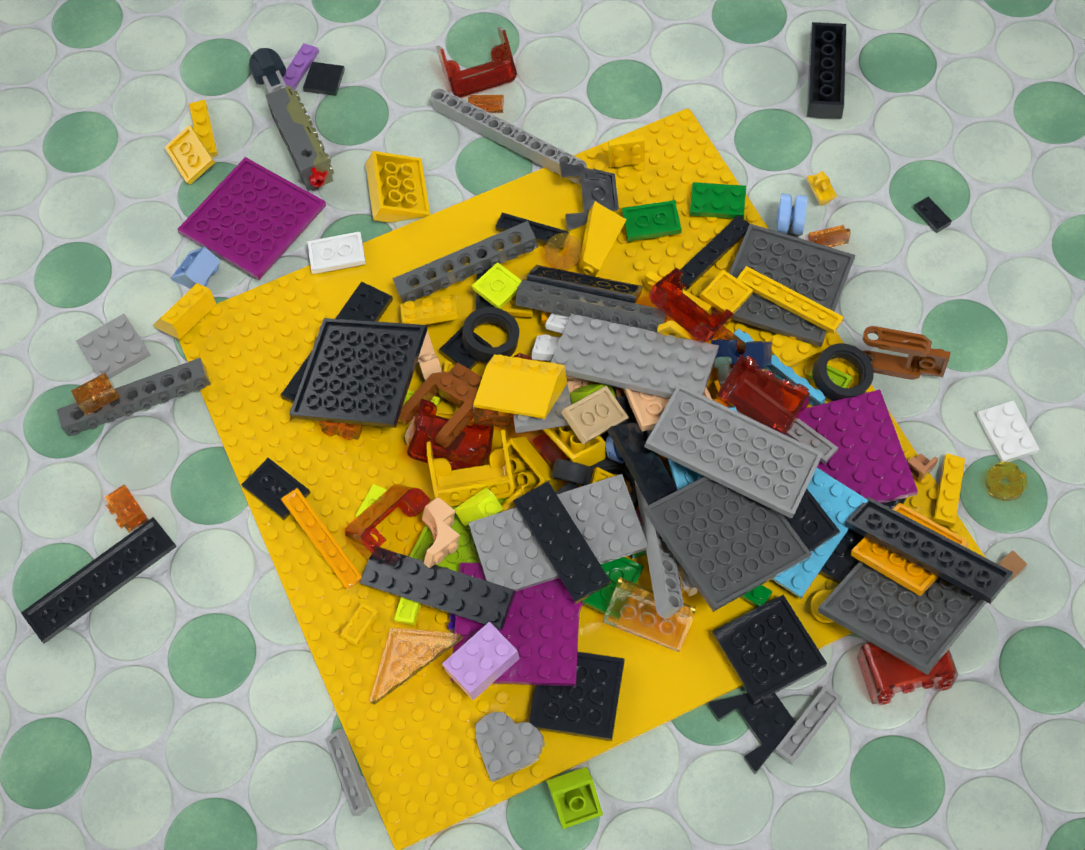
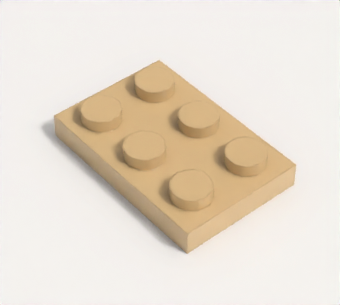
[561,386,629,445]

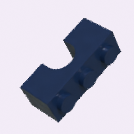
[711,339,772,369]

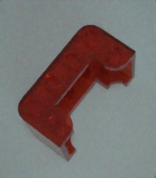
[857,642,959,705]

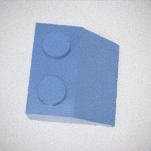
[170,247,221,289]

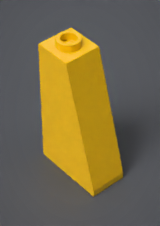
[579,202,627,276]

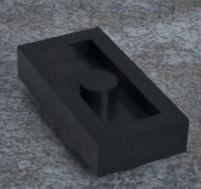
[913,196,952,233]

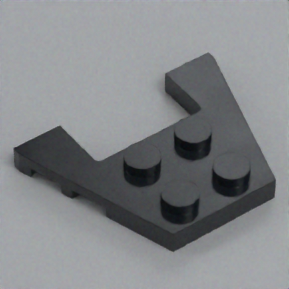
[559,161,619,231]
[708,693,796,774]

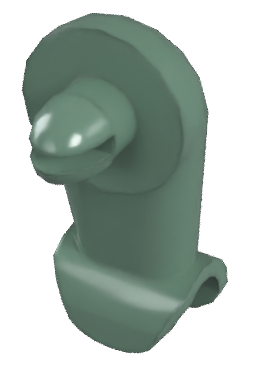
[715,357,735,394]

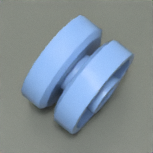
[776,193,807,236]

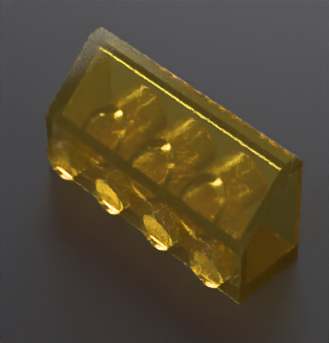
[602,577,696,652]

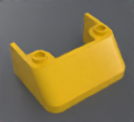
[427,430,514,507]

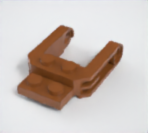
[862,326,951,380]
[398,363,482,448]

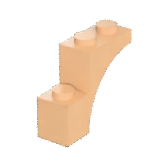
[417,332,442,381]
[422,497,460,568]

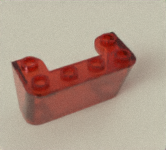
[716,355,811,436]
[345,484,431,561]

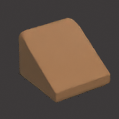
[999,550,1027,582]

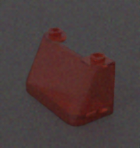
[649,268,735,342]
[407,399,495,470]

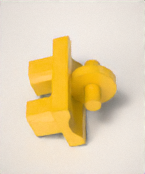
[807,171,837,206]

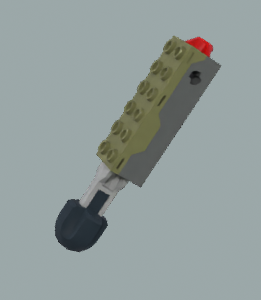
[249,48,334,191]

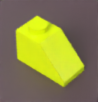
[454,487,503,526]

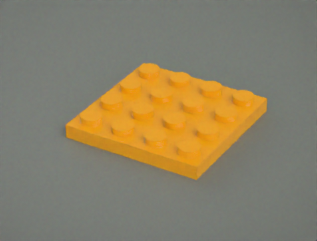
[851,503,969,596]

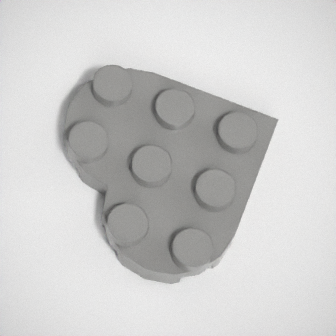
[475,712,545,782]

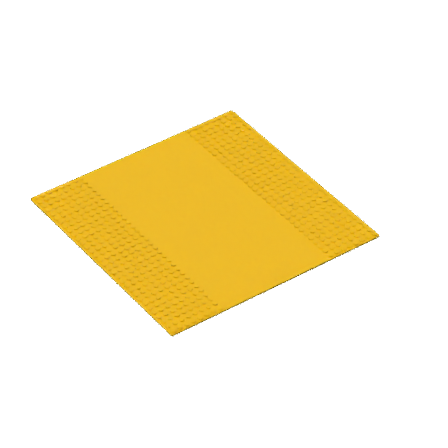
[178,108,986,850]

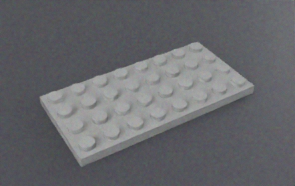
[551,313,719,399]
[645,384,823,518]
[469,474,648,592]

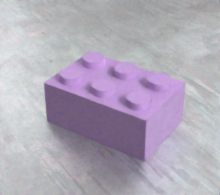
[442,622,520,700]

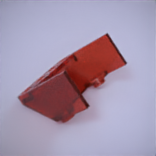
[436,27,517,98]

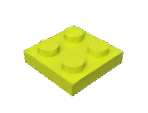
[472,262,522,309]

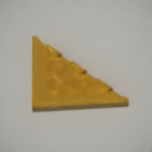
[369,628,463,705]

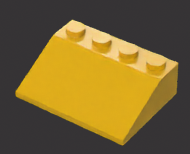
[365,151,431,223]
[473,354,567,419]

